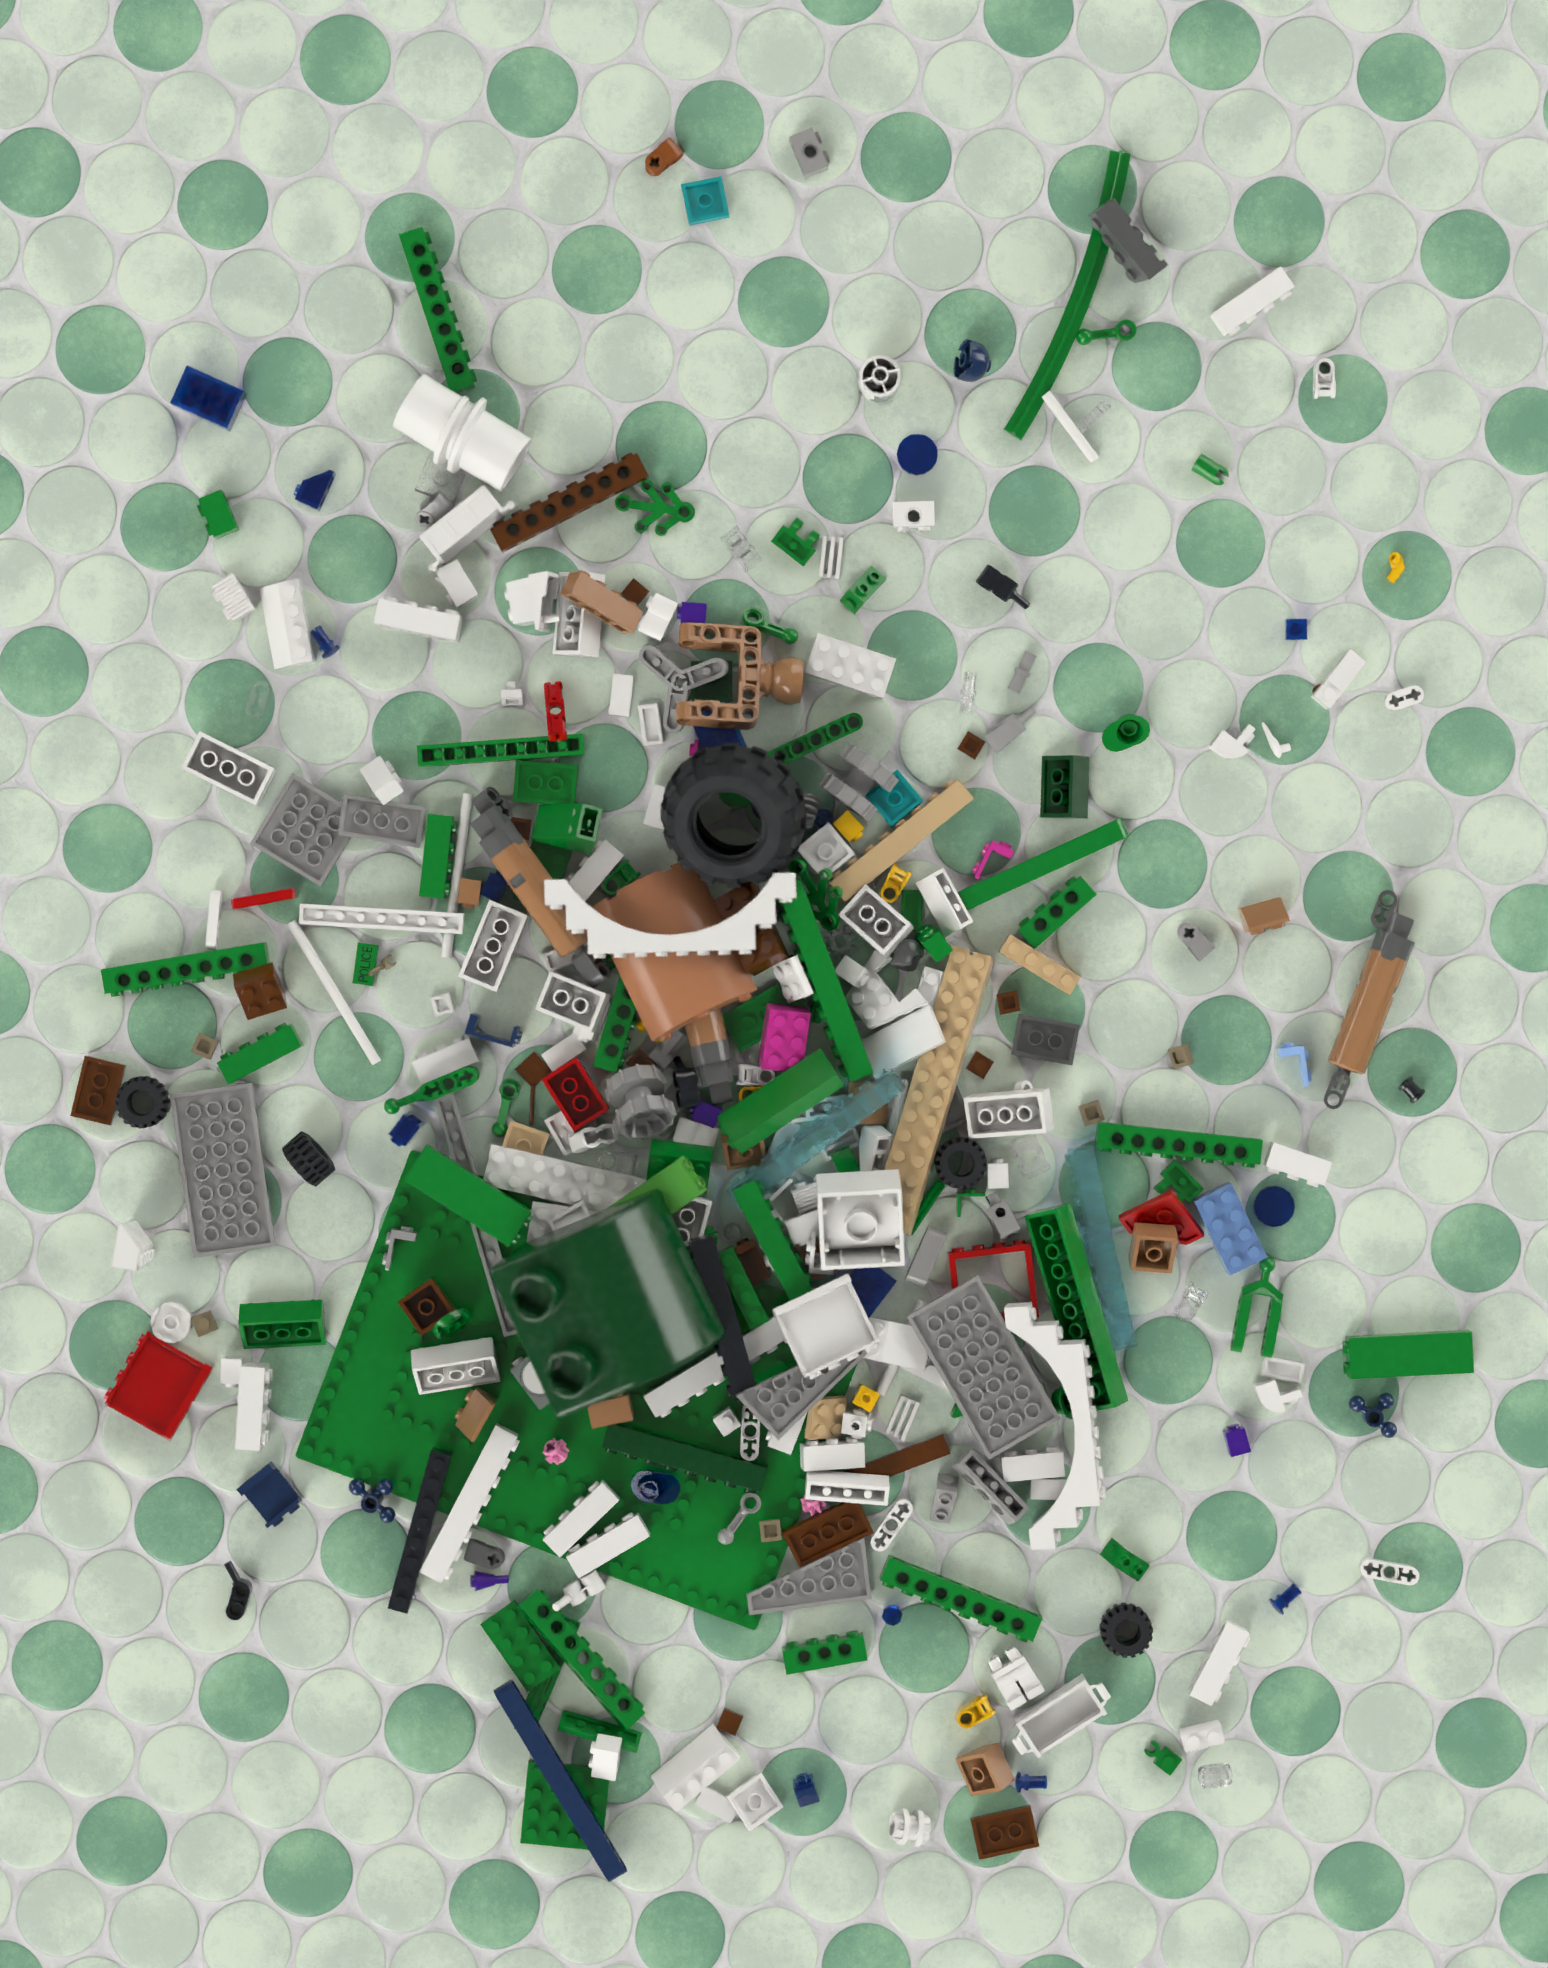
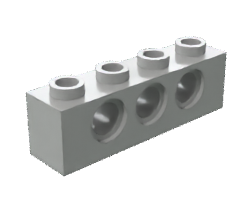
[951,1449,1029,1524]

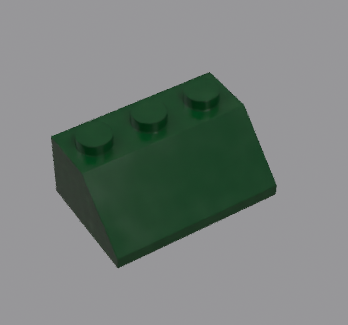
[1040,755,1089,819]

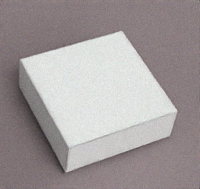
[430,992,456,1017]

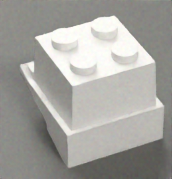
[504,571,561,632]

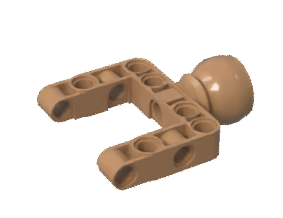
[676,622,804,730]

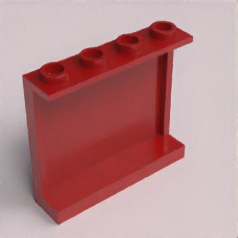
[104,1331,213,1441]

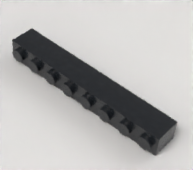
[686,1233,756,1401]
[388,1446,453,1614]

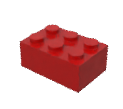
[541,1057,610,1132]

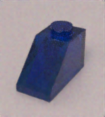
[294,470,336,512]

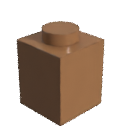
[458,878,483,909]

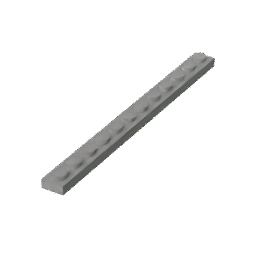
[434,1094,517,1337]

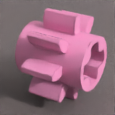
[542,1438,569,1465]
[800,1495,827,1516]

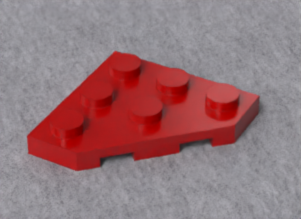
[1119,1189,1204,1245]

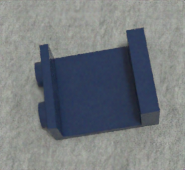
[464,1013,523,1048]
[236,1461,302,1528]

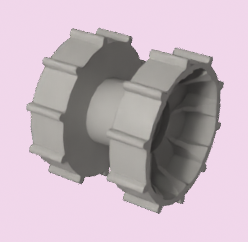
[819,744,899,822]
[604,1064,676,1140]

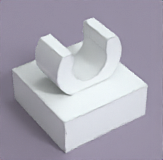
[501,681,523,706]

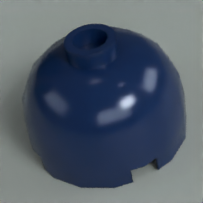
[954,339,991,382]

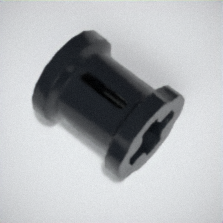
[1398,1076,1425,1104]

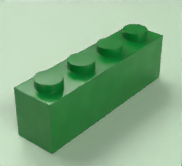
[419,814,457,899]
[217,1022,304,1085]

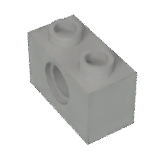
[789,127,830,179]

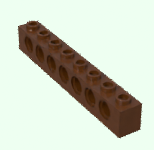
[490,453,649,553]

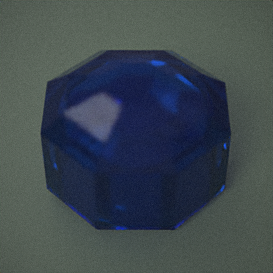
[882,1604,902,1626]

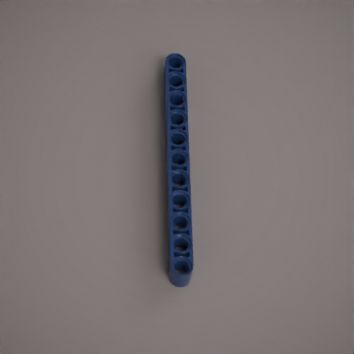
[493,1679,627,1882]

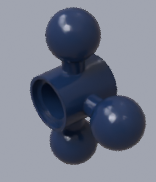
[1349,1393,1397,1438]
[349,1479,396,1523]

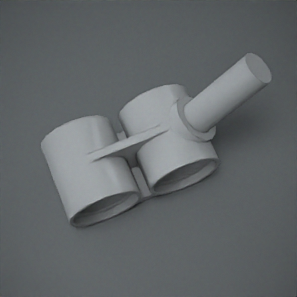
[984,706,1036,753]

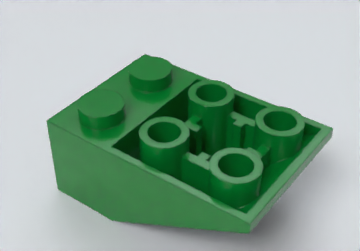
[531,803,603,855]

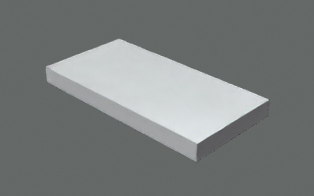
[861,1005,946,1079]

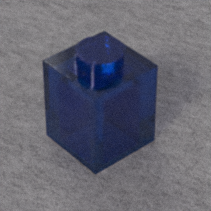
[480,870,509,903]

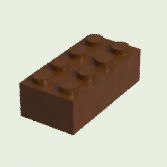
[714,881,789,976]

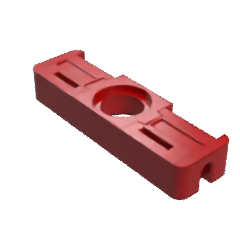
[544,681,567,741]
[231,888,297,910]

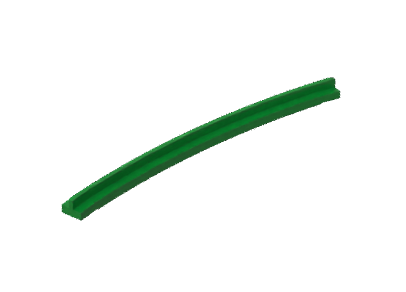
[1004,150,1131,440]

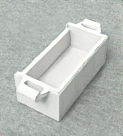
[420,485,515,573]
[1012,1673,1111,1758]

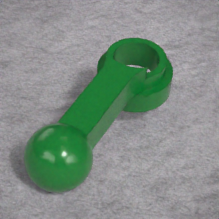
[1076,319,1136,345]
[742,607,799,644]
[492,1078,521,1138]

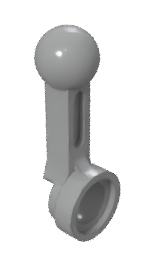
[718,1493,761,1545]

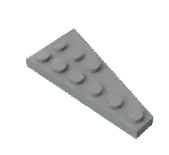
[746,1538,872,1615]

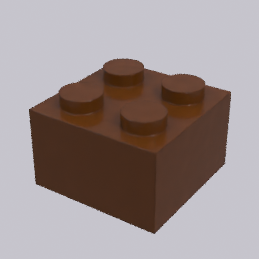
[233,962,287,1020]
[398,1276,457,1336]

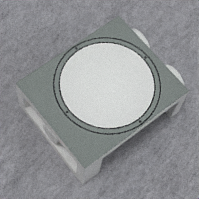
[510,1356,549,1410]

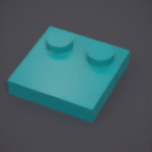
[681,176,730,226]
[866,769,924,828]

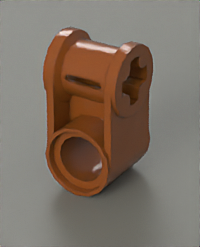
[645,137,684,176]

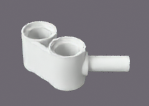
[552,1569,606,1611]

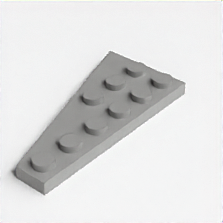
[736,1350,867,1440]

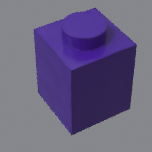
[677,602,707,624]
[689,1100,722,1128]
[1223,1424,1251,1457]

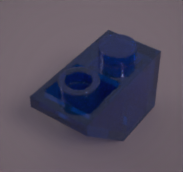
[793,1773,820,1807]

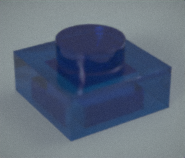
[1285,619,1307,640]

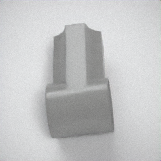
[648,1030,687,1069]

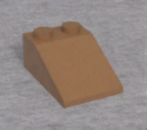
[454,1387,498,1442]

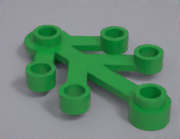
[615,479,695,536]
[789,858,843,931]

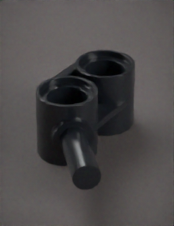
[976,564,1030,609]
[673,1056,701,1108]
[224,1561,253,1620]

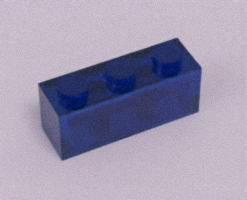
[389,1112,425,1147]

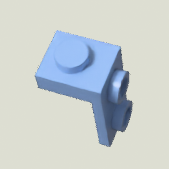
[1276,1042,1312,1087]

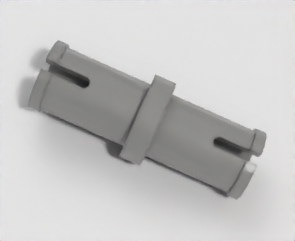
[1008,651,1037,693]

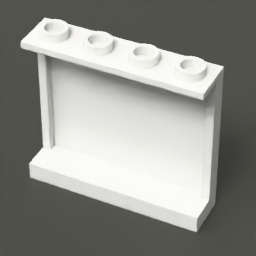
[772,1274,881,1379]

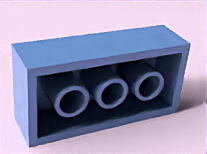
[1192,1182,1267,1276]

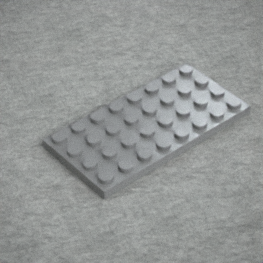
[170,1083,276,1258]
[906,1275,1061,1460]

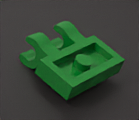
[771,517,820,567]
[1153,1159,1204,1203]

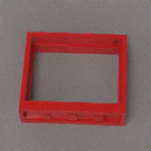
[947,1239,1039,1322]

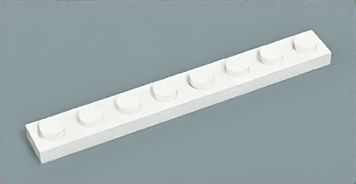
[299,904,465,934]

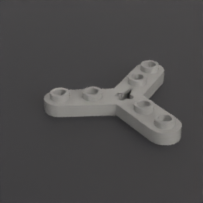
[639,645,728,733]

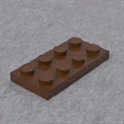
[782,1502,874,1568]

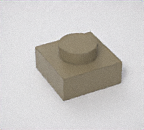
[191,1033,219,1060]
[1168,1044,1194,1069]
[1078,1100,1105,1126]
[191,1310,219,1337]
[759,1518,782,1542]

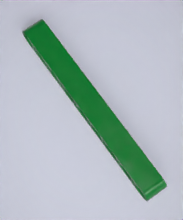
[957,818,1129,910]

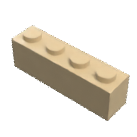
[998,934,1081,995]

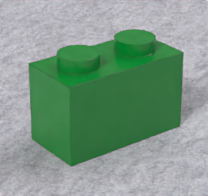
[197,490,239,539]
[914,923,953,963]

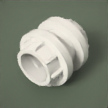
[889,1808,931,1847]

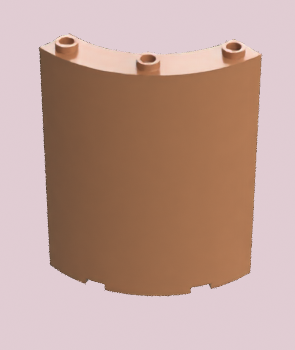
[592,863,757,1042]

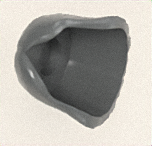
[891,938,924,972]

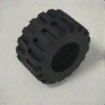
[115,1076,170,1128]
[282,1131,335,1187]
[934,1137,987,1190]
[1099,1602,1153,1658]

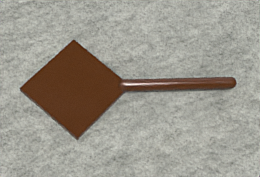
[515,1052,551,1125]

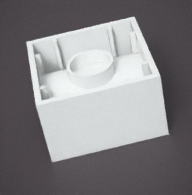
[816,1169,905,1270]

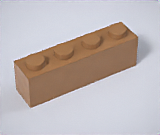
[560,570,643,634]

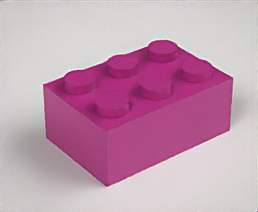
[758,1003,811,1071]

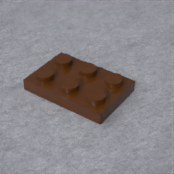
[70,1056,126,1126]
[970,1805,1039,1860]

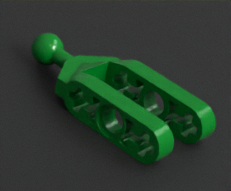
[384,1066,480,1115]
[1230,1256,1283,1358]

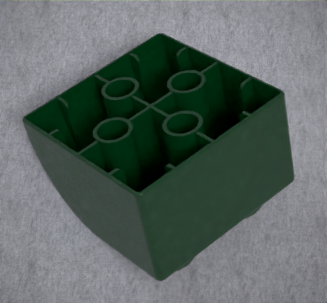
[490,1189,725,1417]

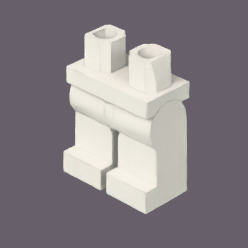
[988,1645,1045,1711]

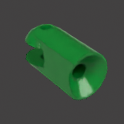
[1191,453,1229,485]

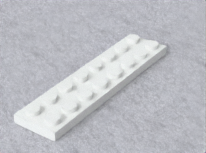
[483,1144,646,1211]

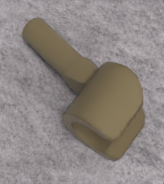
[368,954,397,976]

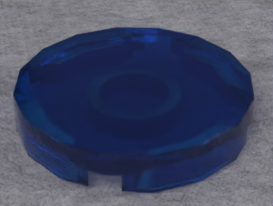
[897,434,938,476]
[1253,1186,1295,1227]

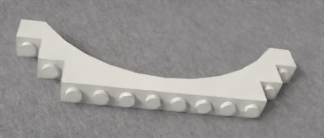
[544,873,797,958]
[1004,1302,1105,1550]

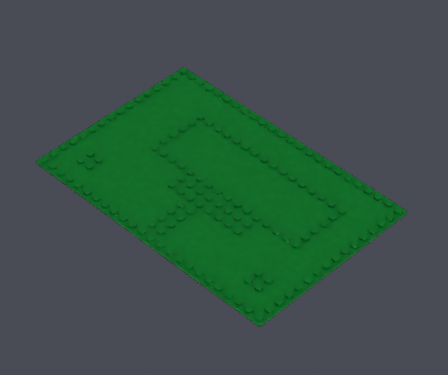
[296,1150,858,1630]

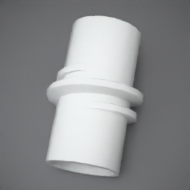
[393,374,532,492]

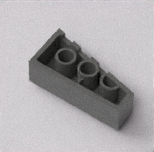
[1088,198,1168,283]

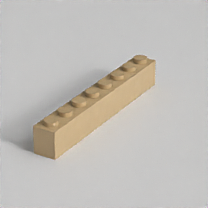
[829,779,974,902]

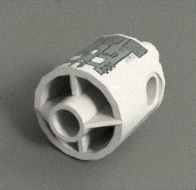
[858,355,901,403]

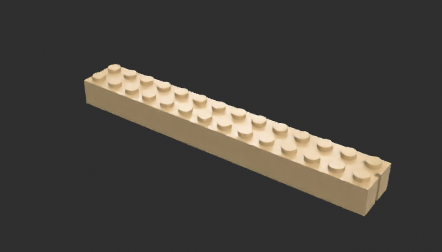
[885,945,995,1235]

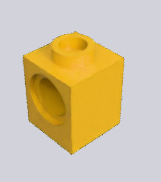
[832,810,864,842]
[851,1384,880,1412]

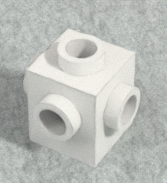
[841,1408,873,1439]

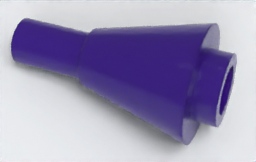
[470,1571,509,1591]

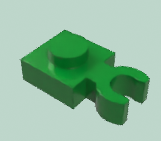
[1144,1740,1182,1776]

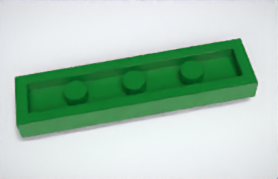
[557,1710,642,1753]

